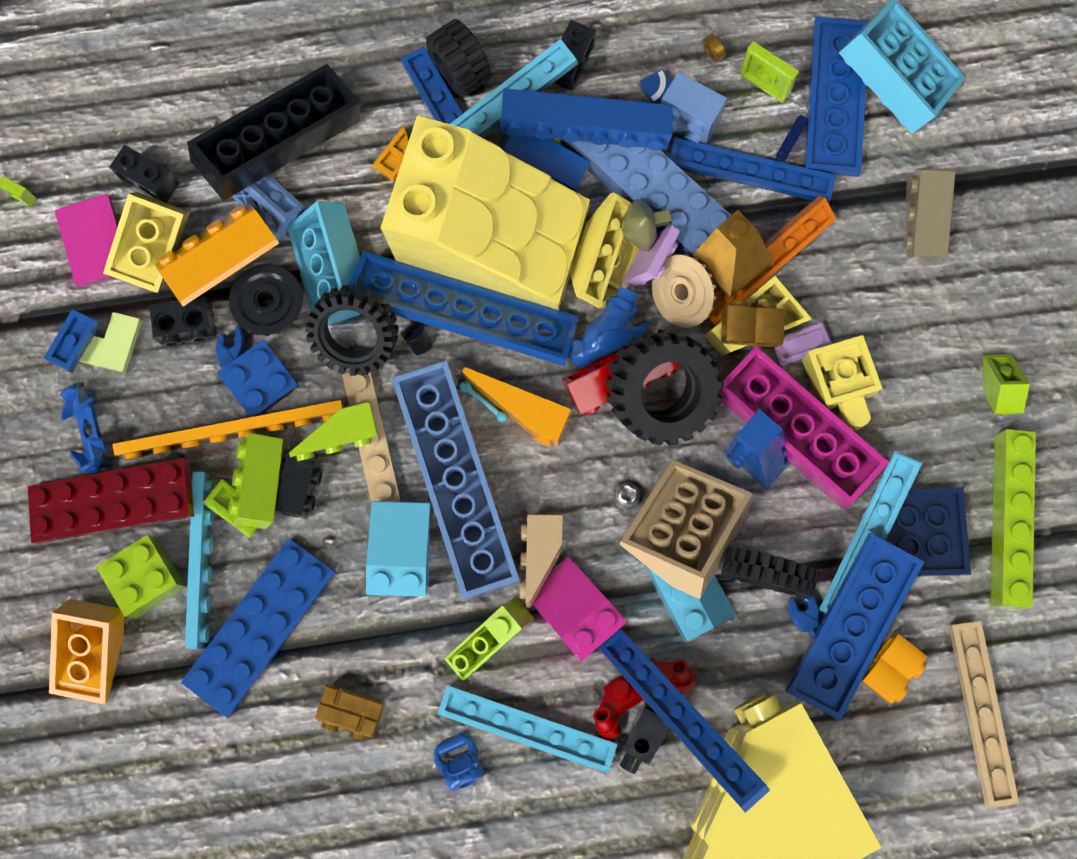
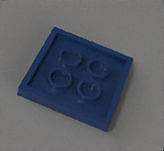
[873,487,971,577]

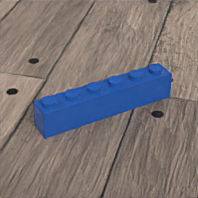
[499,88,673,150]

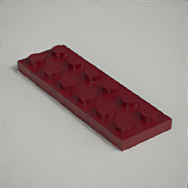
[28,458,194,544]

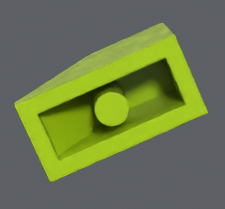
[982,354,1030,415]

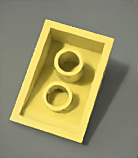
[103,192,190,293]

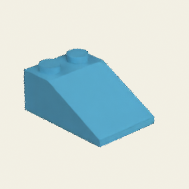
[366,501,431,596]

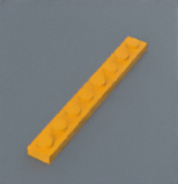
[112,400,346,460]

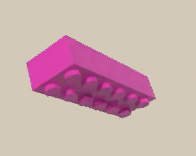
[718,346,889,510]

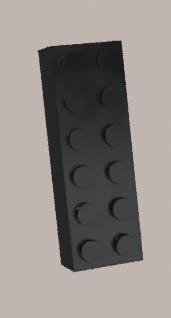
[187,64,361,201]

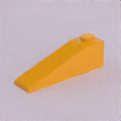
[462,367,571,447]

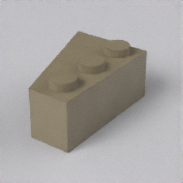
[903,170,955,258]

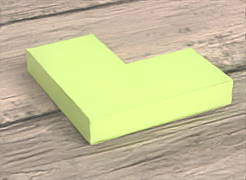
[79,312,142,374]

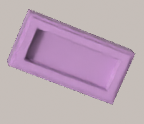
[771,321,832,368]

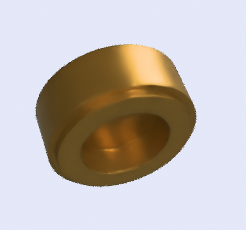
[702,33,726,62]

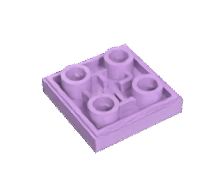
[622,225,680,288]

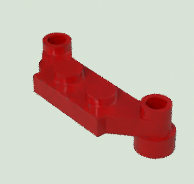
[593,657,697,740]

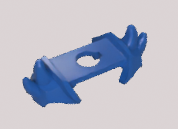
[60,382,114,474]

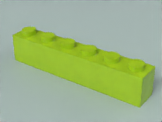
[990,429,1036,610]

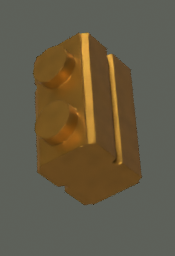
[315,684,386,741]

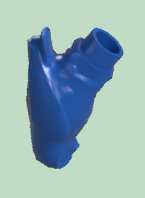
[568,286,651,367]

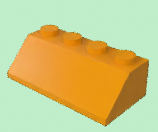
[155,204,279,306]

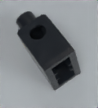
[620,700,669,774]

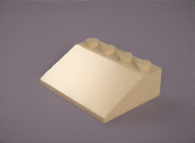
[620,460,753,599]

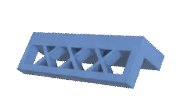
[232,175,305,241]

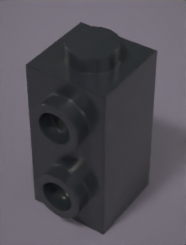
[275,454,323,520]

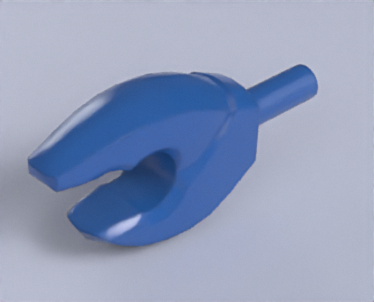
[215,325,246,387]
[788,596,820,639]

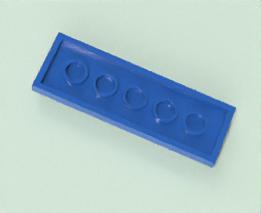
[804,16,869,177]
[785,533,924,721]
[181,538,336,718]

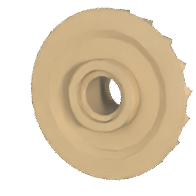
[652,254,717,328]

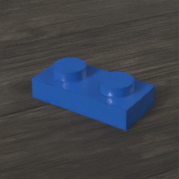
[43,309,100,373]

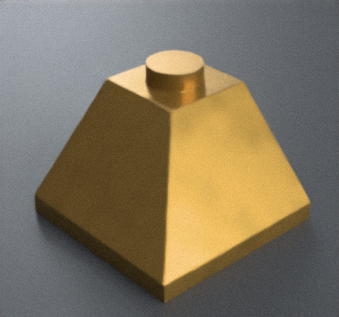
[691,210,773,298]

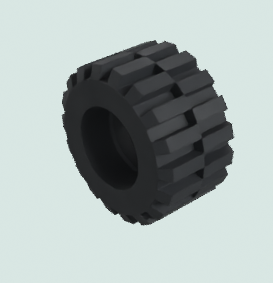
[426,19,492,97]

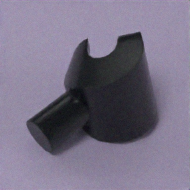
[400,320,431,356]

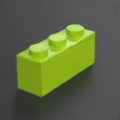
[228,433,283,529]

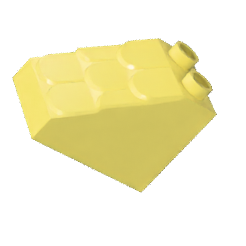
[381,115,590,310]
[682,692,881,859]

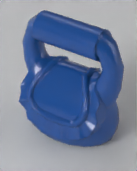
[434,733,484,791]

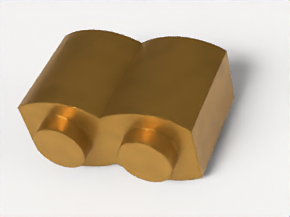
[721,301,785,347]

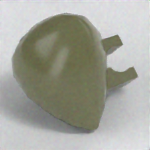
[622,199,672,251]

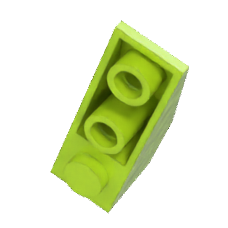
[289,402,377,461]
[444,597,535,681]

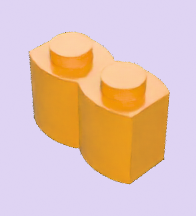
[861,633,927,704]

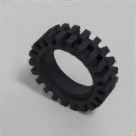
[305,285,399,376]
[721,547,819,599]

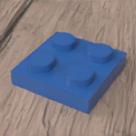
[217,339,298,417]

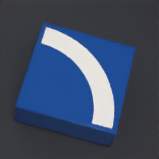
[639,68,672,104]

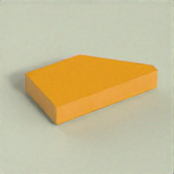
[372,127,408,183]

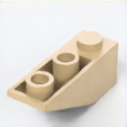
[520,515,563,608]

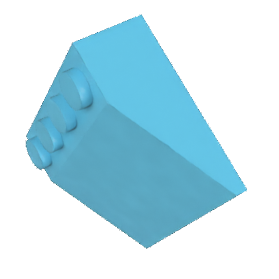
[839,0,966,134]

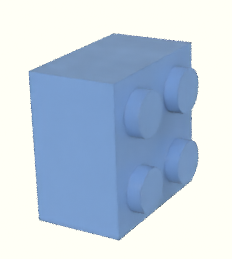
[661,72,727,145]

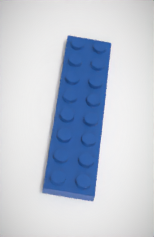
[349,251,579,366]

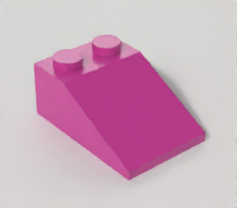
[532,557,627,662]

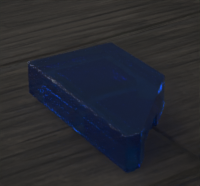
[775,115,809,162]

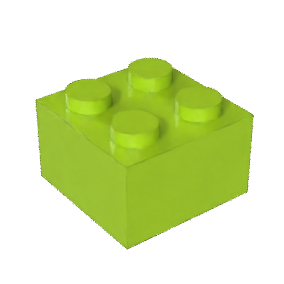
[96,535,186,618]

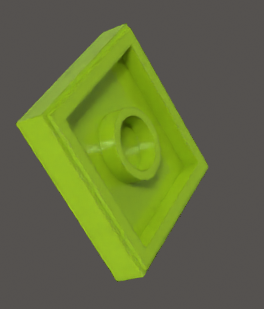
[740,41,799,104]

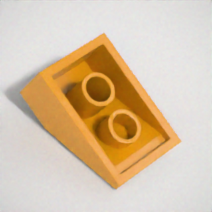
[49,599,125,704]

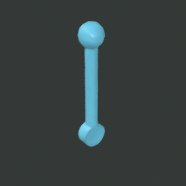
[459,380,508,423]

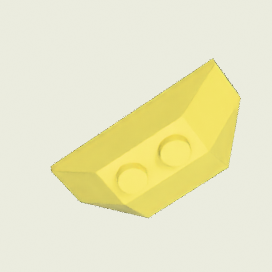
[570,192,640,308]

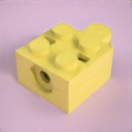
[802,335,883,430]

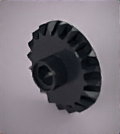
[229,264,303,336]

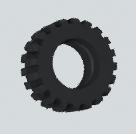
[606,329,723,446]

